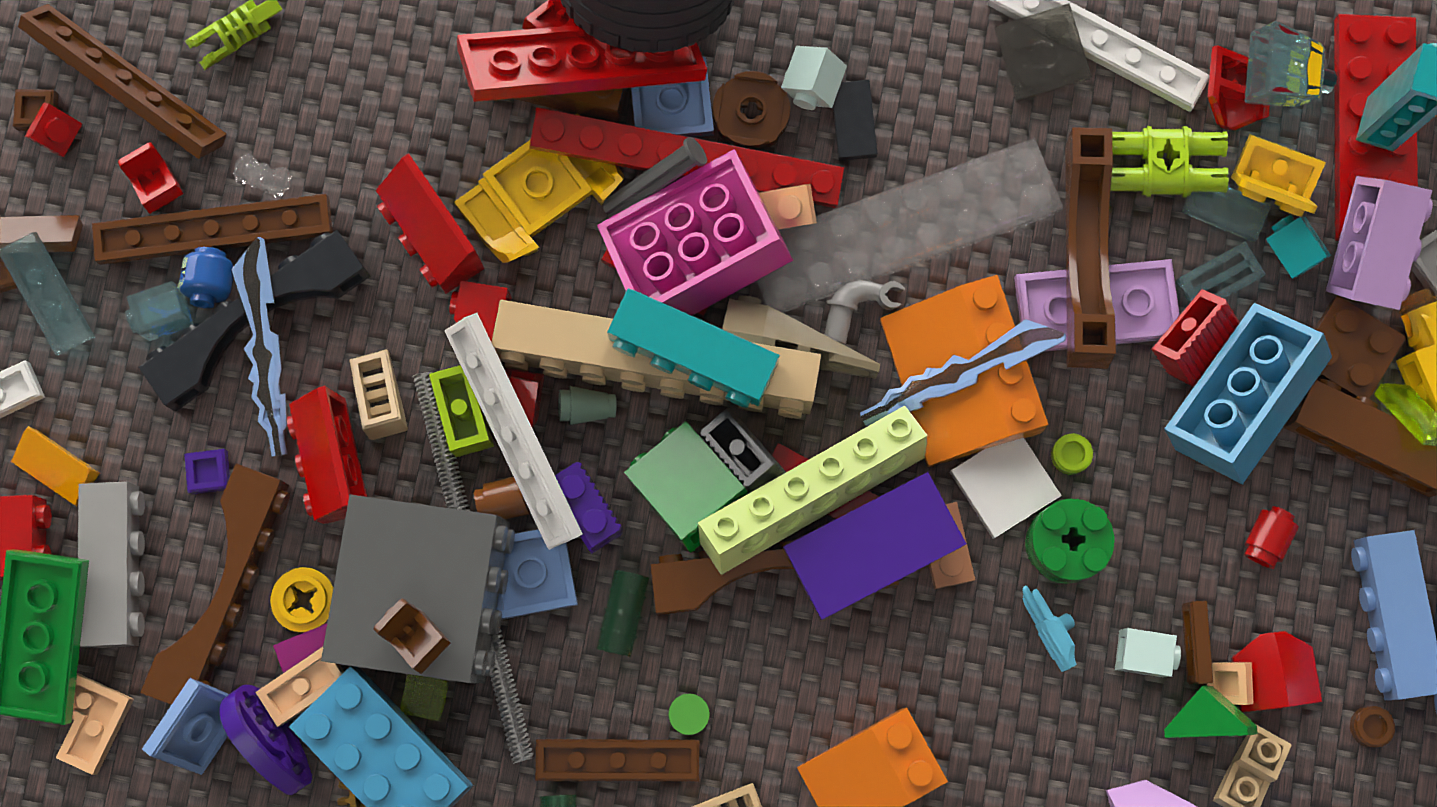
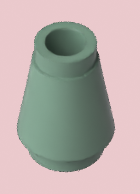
[558,386,616,425]

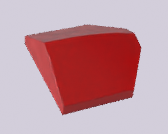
[1207,45,1273,131]
[1231,631,1322,712]

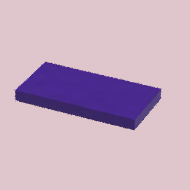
[783,472,967,620]

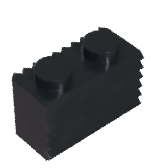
[700,408,786,493]

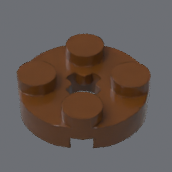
[713,71,790,150]

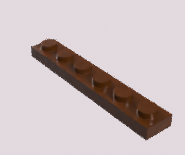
[18,4,227,159]
[92,194,333,265]

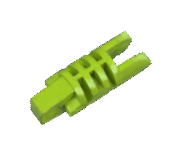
[185,0,282,70]

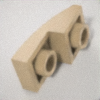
[1213,724,1292,807]

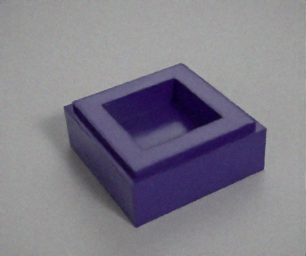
[184,449,230,495]

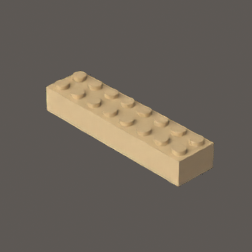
[492,300,821,419]

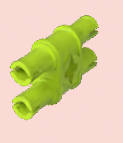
[1110,126,1229,198]

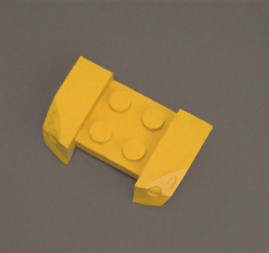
[454,113,624,263]

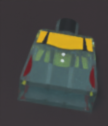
[1245,21,1337,107]

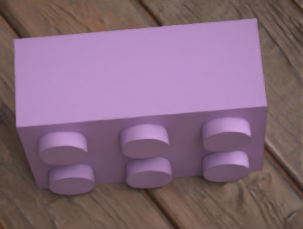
[1326,176,1433,310]

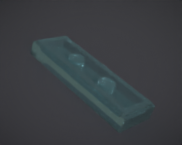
[0,232,95,356]

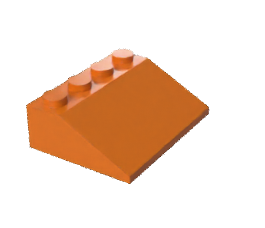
[880,275,1049,467]

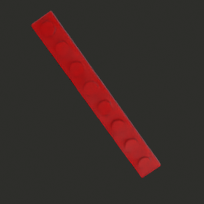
[529,107,844,208]

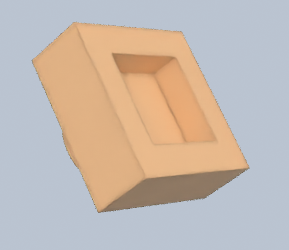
[1207,662,1253,705]

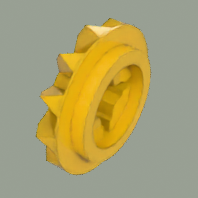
[270,567,333,632]

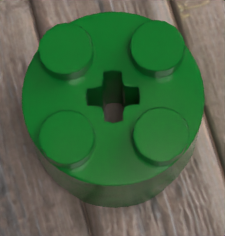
[1025,499,1115,584]

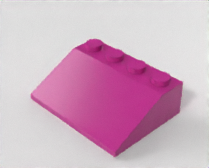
[597,149,793,316]

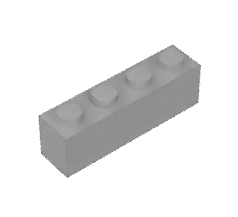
[78,482,145,648]

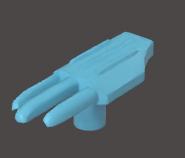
[1022,586,1077,672]

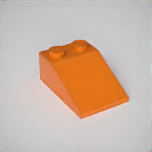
[797,708,948,807]

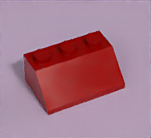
[375,153,485,294]
[287,386,367,524]

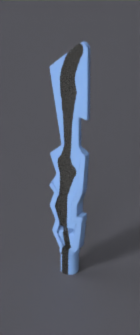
[231,237,287,456]
[860,319,1066,426]

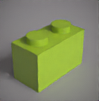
[429,365,494,457]

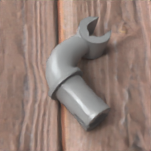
[824,280,905,345]

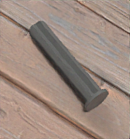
[603,137,707,218]

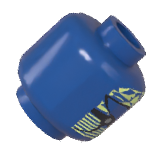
[178,247,234,308]

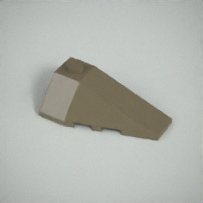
[722,296,880,379]

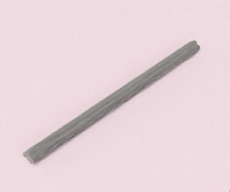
[412,372,534,764]

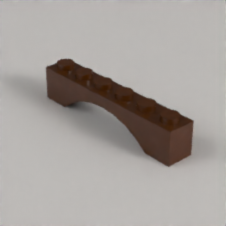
[1065,127,1116,369]
[140,463,290,705]
[651,540,899,615]

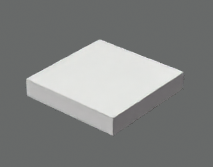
[950,438,1062,539]

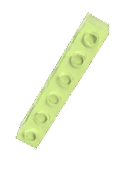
[698,406,928,575]

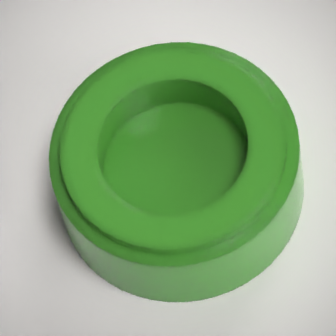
[669,694,710,735]

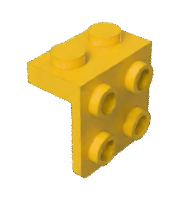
[1231,134,1326,217]

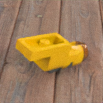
[1396,288,1437,433]

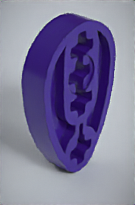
[219,685,312,795]

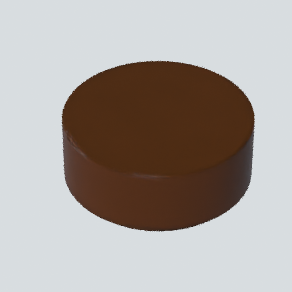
[1350,706,1395,747]

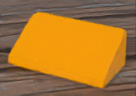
[11,426,100,506]

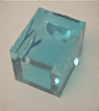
[125,281,194,341]

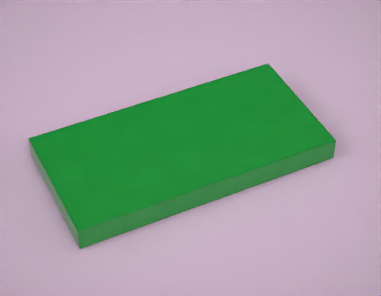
[0,549,89,725]

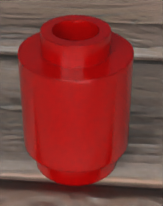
[1244,506,1299,569]

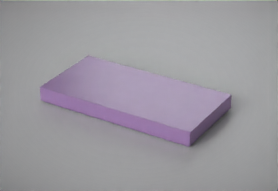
[1014,259,1180,352]

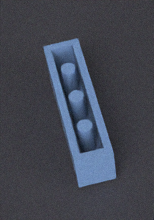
[1351,530,1437,700]

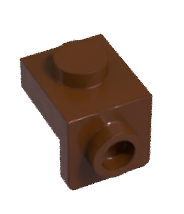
[373,598,451,674]

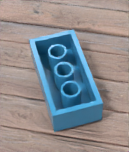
[1164,303,1332,485]
[289,666,474,807]

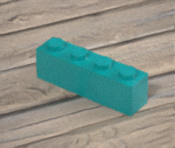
[1356,43,1437,151]
[607,288,780,408]

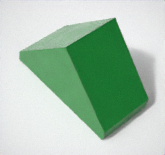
[1164,686,1258,738]

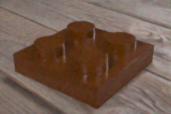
[1315,295,1406,399]

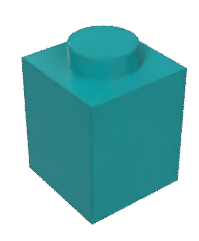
[1266,214,1332,279]

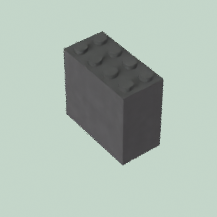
[321,495,515,684]

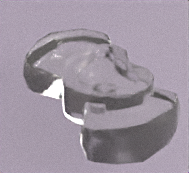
[233,153,291,197]

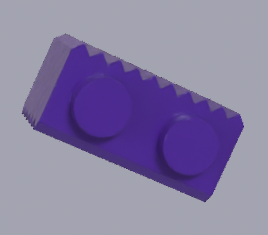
[555,462,623,554]

